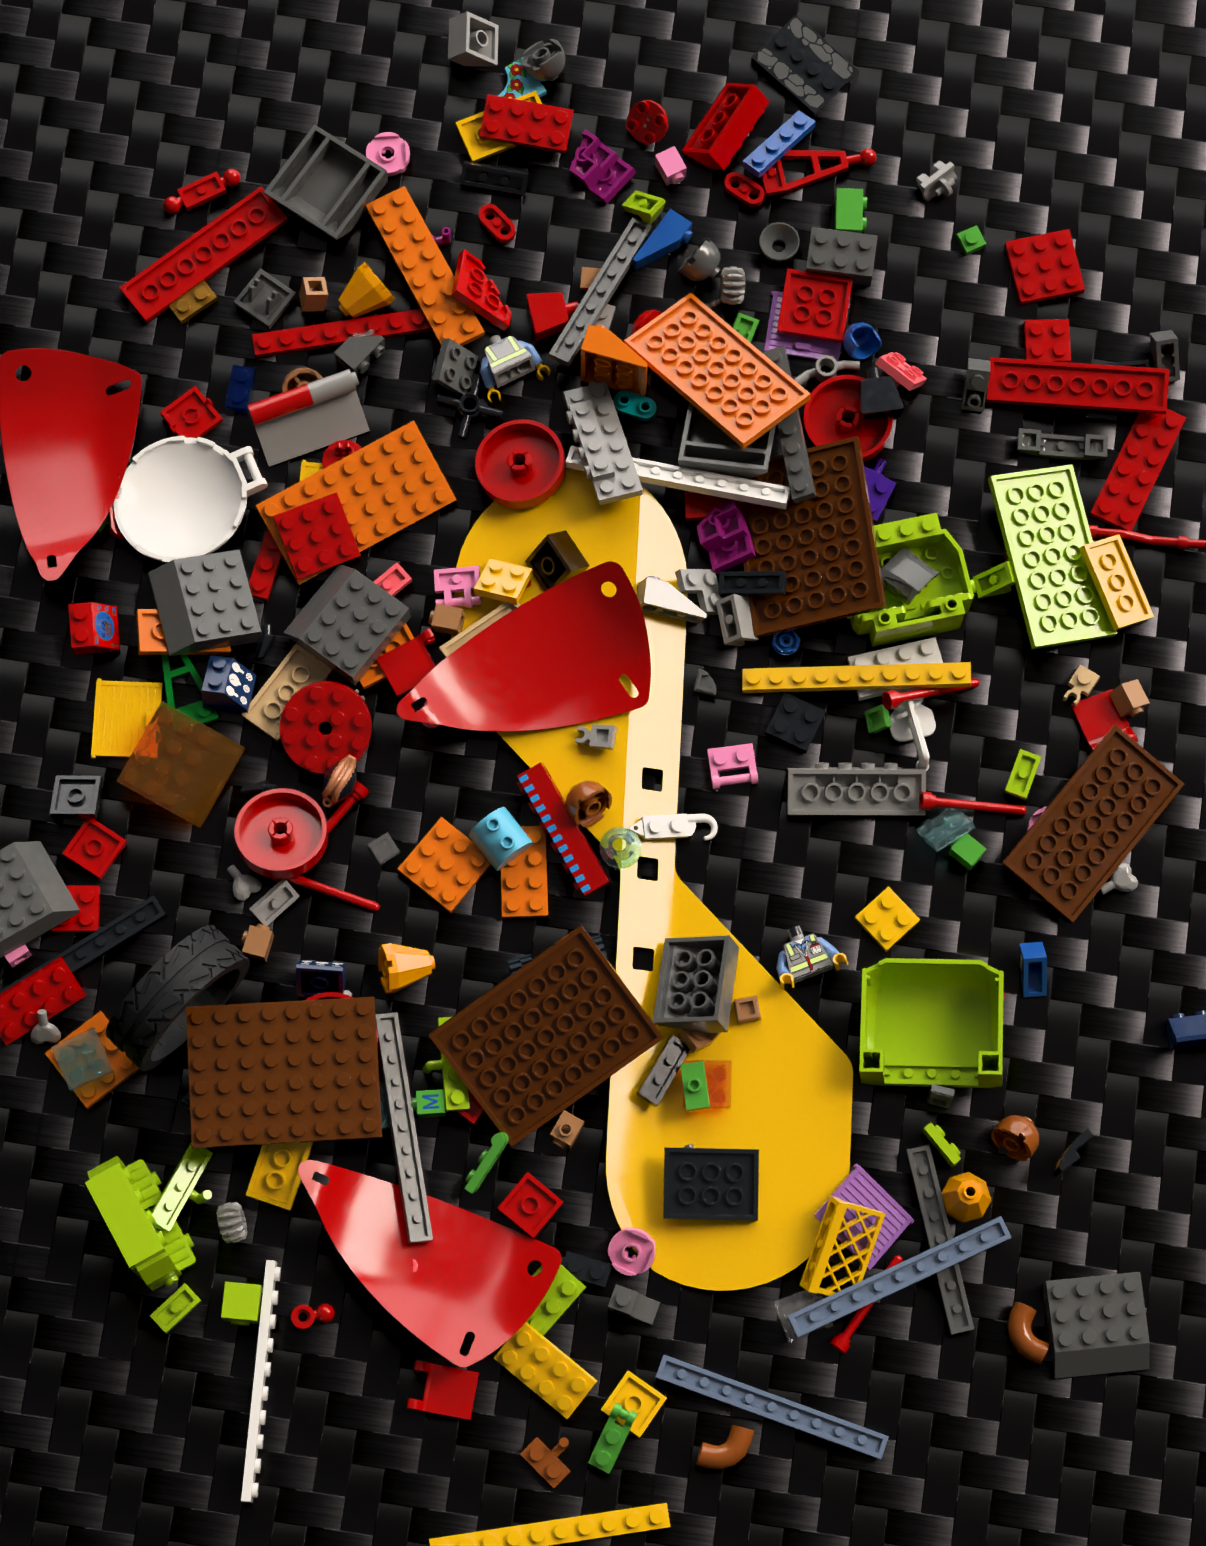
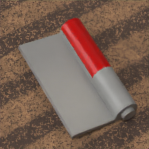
[247,369,370,466]

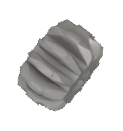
[720,267,745,305]
[216,1202,248,1243]

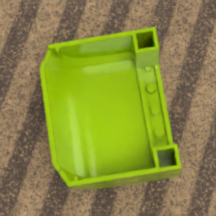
[859,958,1004,1088]

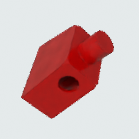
[527,292,579,341]

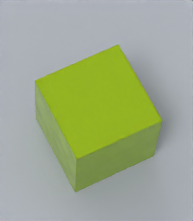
[221,1282,263,1326]

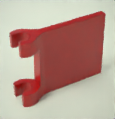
[377,629,442,697]
[1071,689,1138,752]
[406,1360,479,1420]

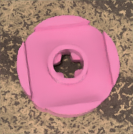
[366,132,410,176]
[608,1227,656,1276]

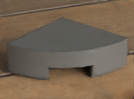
[694,669,716,697]

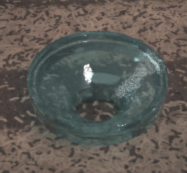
[600,827,642,869]

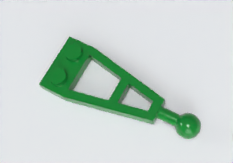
[161,655,220,734]

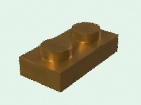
[169,280,218,325]

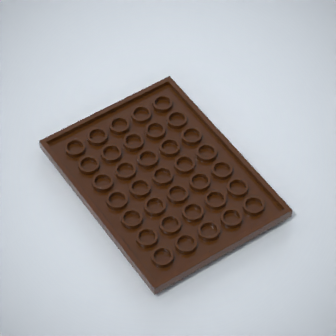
[737,436,887,638]
[429,924,664,1147]
[186,997,382,1149]

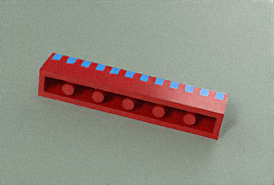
[517,762,611,897]

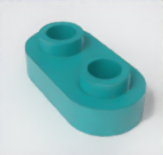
[613,390,657,421]

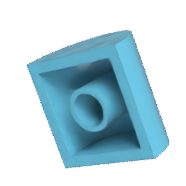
[469,807,534,871]

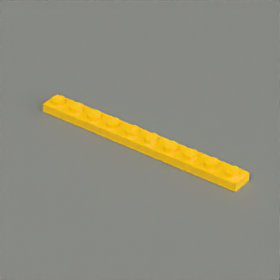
[742,662,971,693]
[429,1503,670,1546]

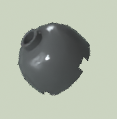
[521,39,566,81]
[678,237,721,282]

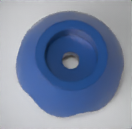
[771,630,800,656]

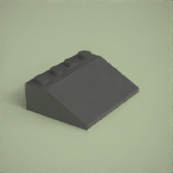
[653,935,739,1033]

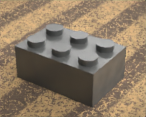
[806,227,878,286]

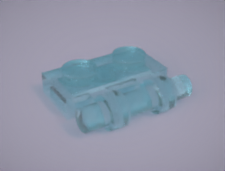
[916,808,975,852]

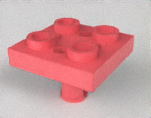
[875,352,927,391]

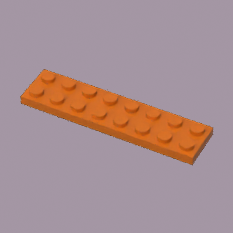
[365,186,485,346]

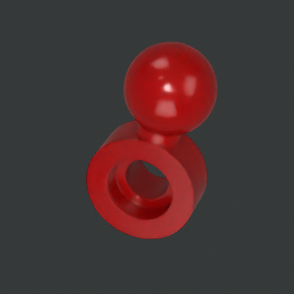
[291,1304,335,1329]

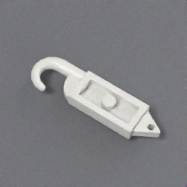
[628,814,718,841]

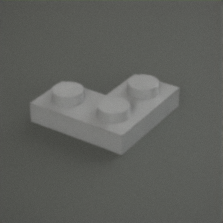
[675,569,721,615]

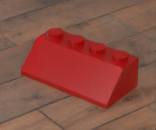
[682,83,770,170]

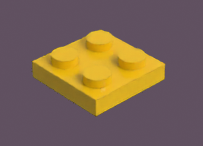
[474,558,532,605]
[854,886,920,951]
[601,1371,667,1438]

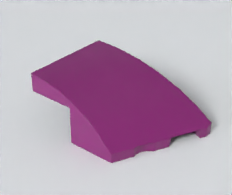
[569,129,636,204]
[697,499,756,574]

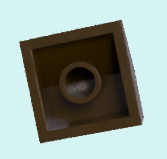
[525,530,590,592]

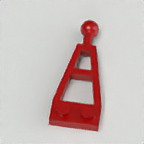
[761,148,877,197]

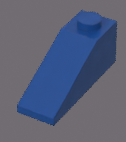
[632,209,693,270]

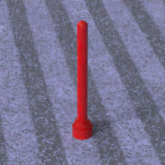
[882,678,980,710]
[326,781,369,834]
[919,792,1027,815]
[272,875,380,911]
[829,1255,903,1354]

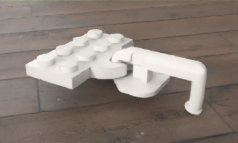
[848,637,943,771]

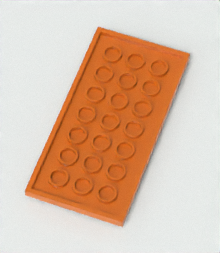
[624,293,811,449]
[255,420,457,585]

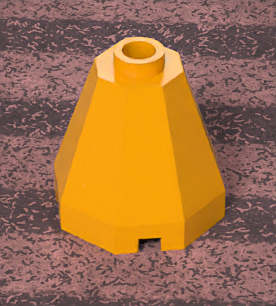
[338,262,395,318]
[378,943,435,994]
[941,1172,991,1223]

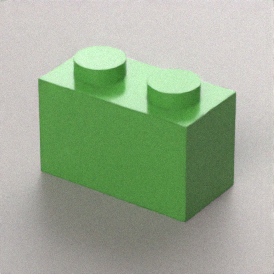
[835,188,867,233]

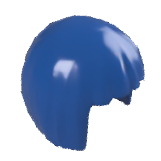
[843,322,882,360]

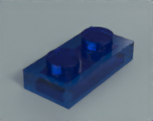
[225,365,255,412]

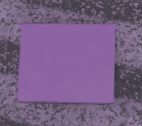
[764,291,850,362]
[813,1163,914,1270]

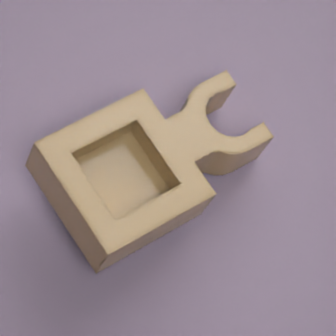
[1063,665,1100,707]

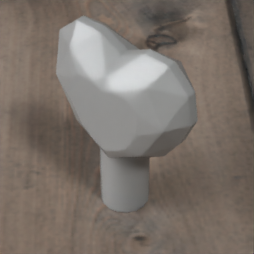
[1100,863,1138,894]
[227,865,262,901]
[30,1009,61,1045]

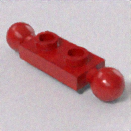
[163,169,241,214]

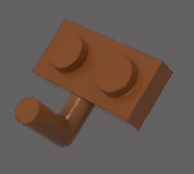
[520,1437,571,1488]

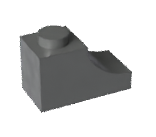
[1150,330,1180,382]
[608,1284,660,1325]

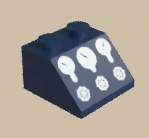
[201,655,256,713]
[296,960,346,997]

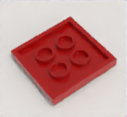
[1004,229,1085,305]
[777,268,853,344]
[273,492,361,580]

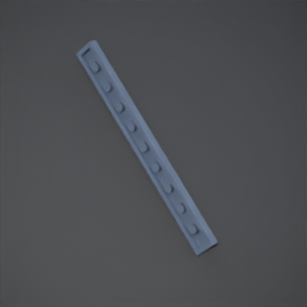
[787,1216,1012,1338]
[655,1355,889,1460]

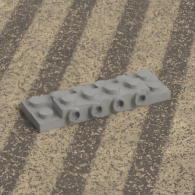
[563,382,643,505]
[787,762,926,815]

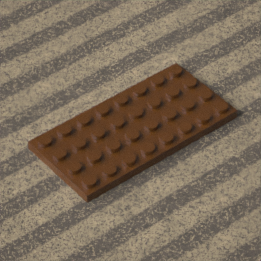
[1001,725,1184,923]

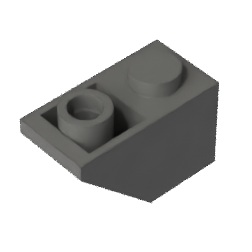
[334,336,385,376]
[961,358,990,412]

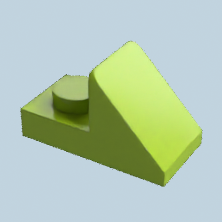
[622,190,666,225]
[973,561,1016,598]

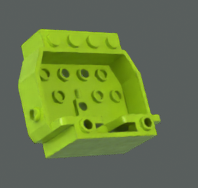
[847,513,976,647]
[85,1156,196,1291]

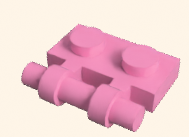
[434,566,482,608]

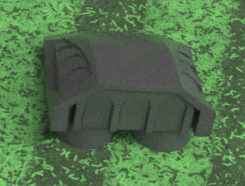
[881,547,940,605]

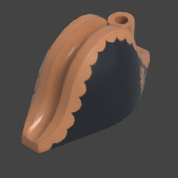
[322,754,356,808]

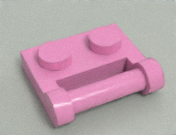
[707,743,758,789]

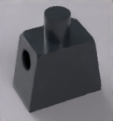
[858,367,904,422]

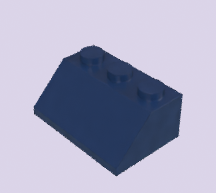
[1165,1010,1206,1050]

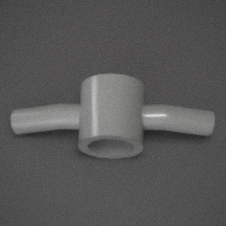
[794,355,860,385]

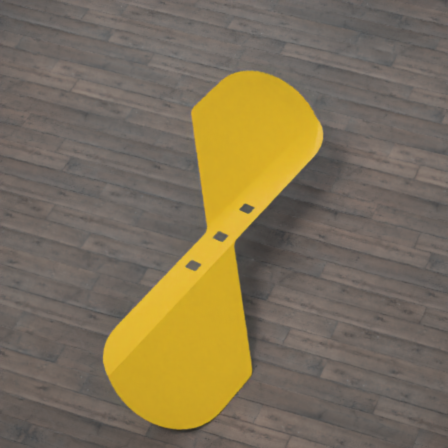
[451,469,853,1291]

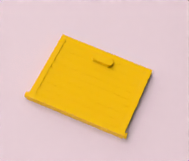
[91,678,163,759]

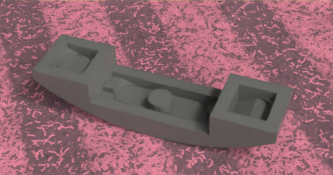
[1017,428,1108,460]

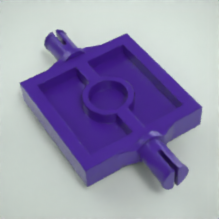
[864,458,896,523]

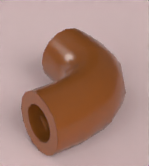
[1007,1302,1049,1365]
[696,1425,754,1470]

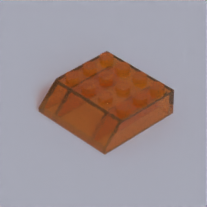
[117,702,245,828]

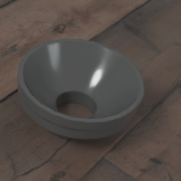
[759,222,800,262]

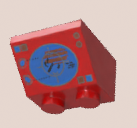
[68,602,120,655]

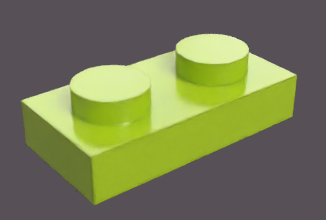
[1004,749,1041,800]
[922,1123,961,1168]
[150,1283,201,1334]

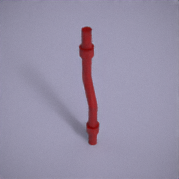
[1089,525,1206,550]

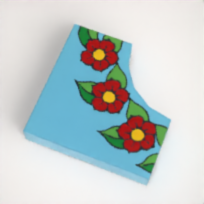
[498,57,546,99]

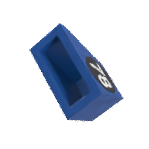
[1019,942,1047,997]

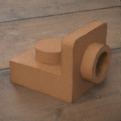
[679,1029,721,1053]

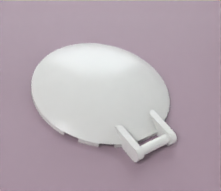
[113,436,268,562]

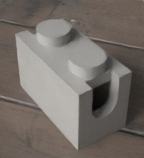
[716,594,758,647]

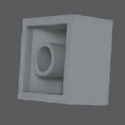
[448,11,499,67]

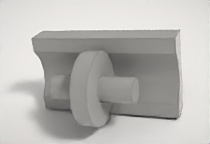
[916,161,957,201]

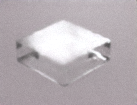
[368,832,400,865]

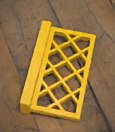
[800,1196,885,1296]

